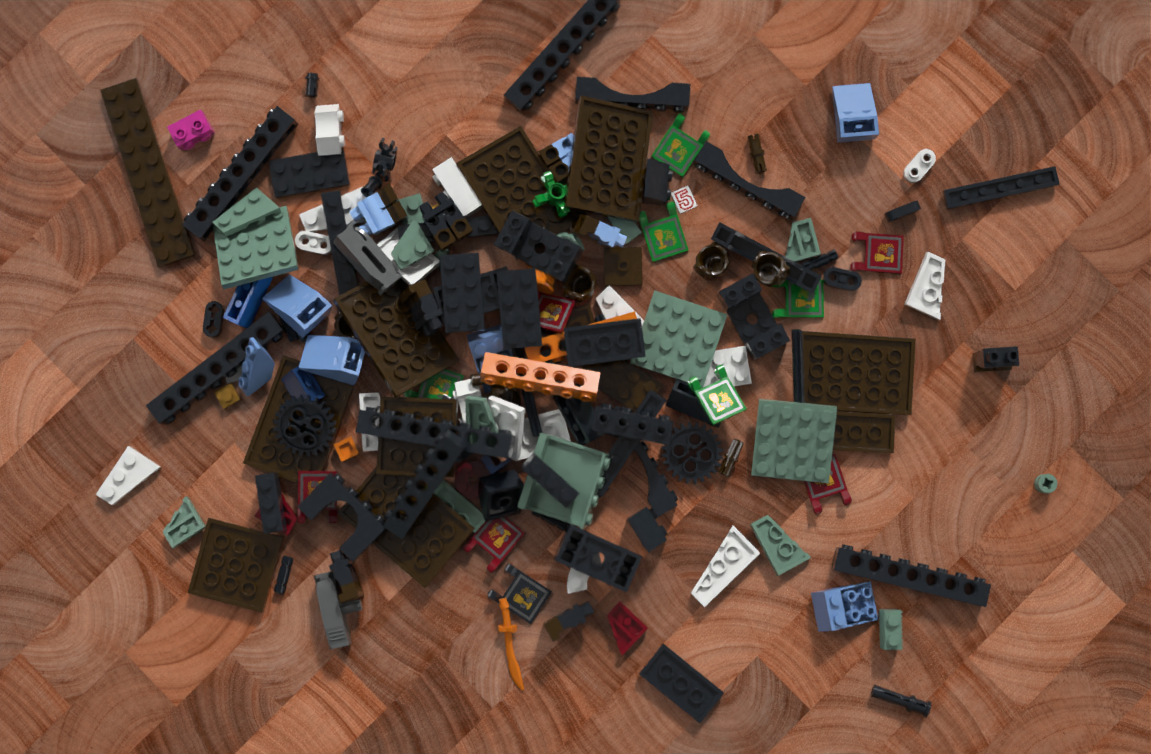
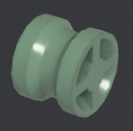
[1034,474,1058,493]

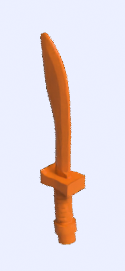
[498,598,524,690]

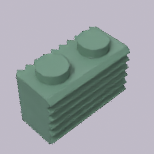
[879,609,903,650]

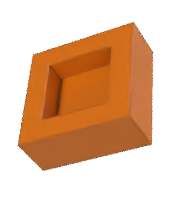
[334,436,360,462]

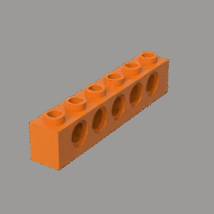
[524,311,637,363]
[481,352,600,402]

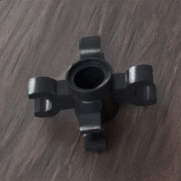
[372,138,398,182]

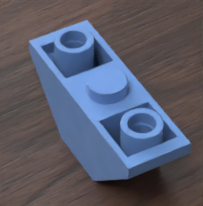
[238,337,275,396]

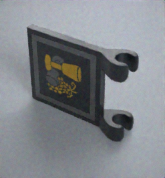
[488,563,552,624]

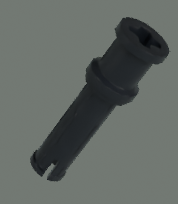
[870,684,932,718]

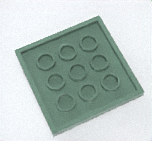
[213,206,299,289]
[630,290,728,388]
[751,399,837,483]

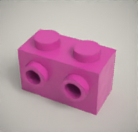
[167,109,215,151]

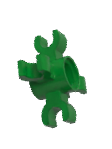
[532,171,570,218]

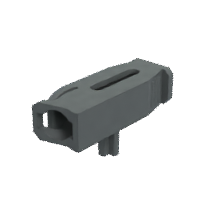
[333,220,402,296]
[314,571,363,649]

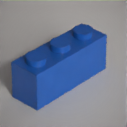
[223,277,273,328]

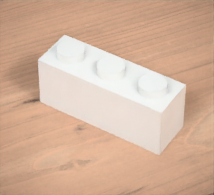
[432,157,483,218]

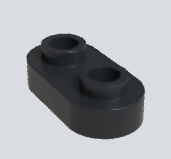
[823,267,862,291]

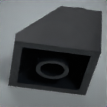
[643,159,673,206]
[478,470,524,522]
[627,507,668,553]

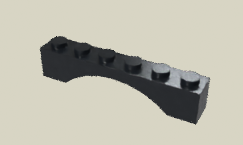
[575,76,691,113]
[694,141,806,220]
[711,222,822,294]
[608,405,679,517]

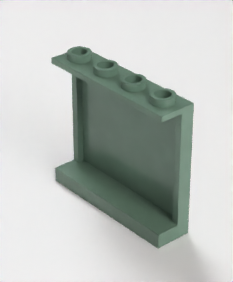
[518,433,610,529]

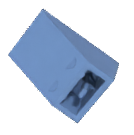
[832,83,879,143]
[262,274,332,338]
[467,324,518,393]
[298,335,365,385]
[811,581,878,631]

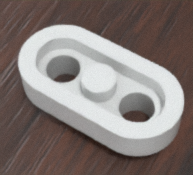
[903,149,936,183]
[295,231,331,255]

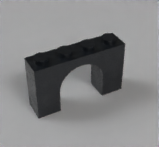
[297,473,386,562]

